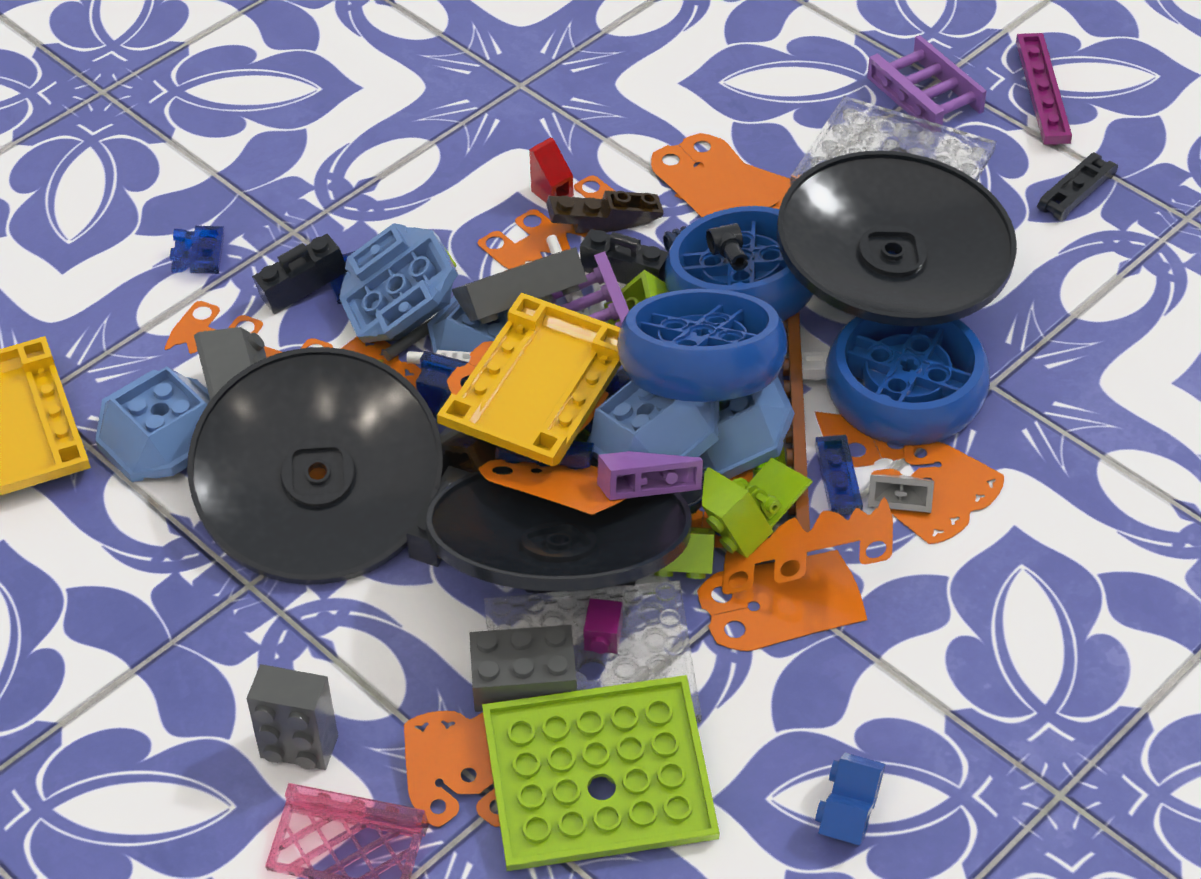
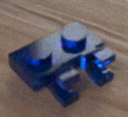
[170,225,224,274]

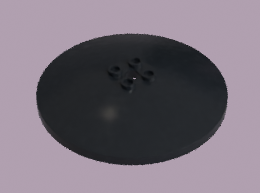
[777,151,1017,326]
[187,347,443,584]
[426,459,692,591]

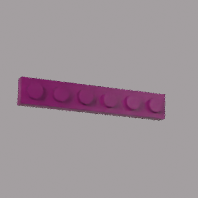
[1016,33,1072,145]

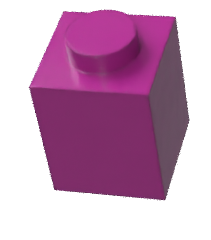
[583,598,623,654]

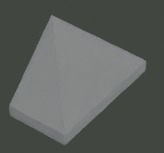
[868,475,934,513]

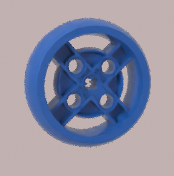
[665,206,814,321]
[617,289,788,402]
[825,317,990,446]

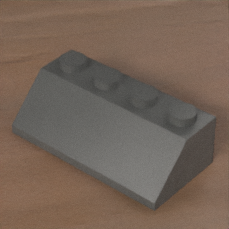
[452,247,587,324]
[194,327,267,401]

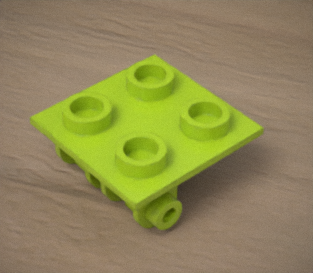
[732,457,813,528]

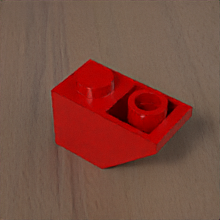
[529,137,574,203]

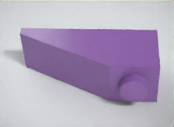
[597,451,703,500]

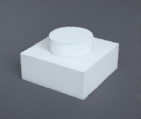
[801,352,829,381]

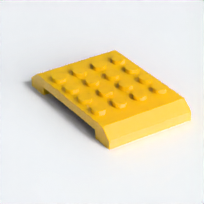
[437,292,622,466]
[0,336,91,496]

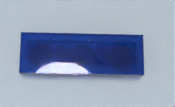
[815,435,863,515]

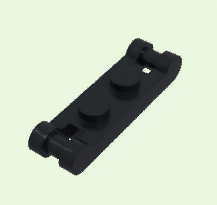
[1037,152,1118,221]

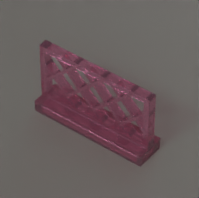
[265,783,429,879]

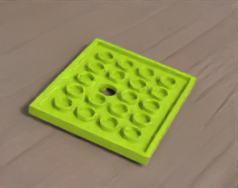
[482,675,720,871]

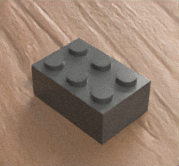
[469,624,577,712]
[246,664,338,770]

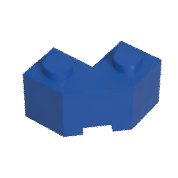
[815,752,886,846]

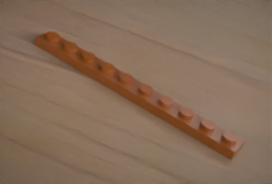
[782,312,810,553]

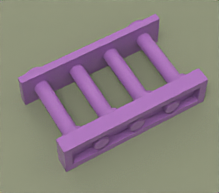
[867,35,987,135]
[548,251,629,327]

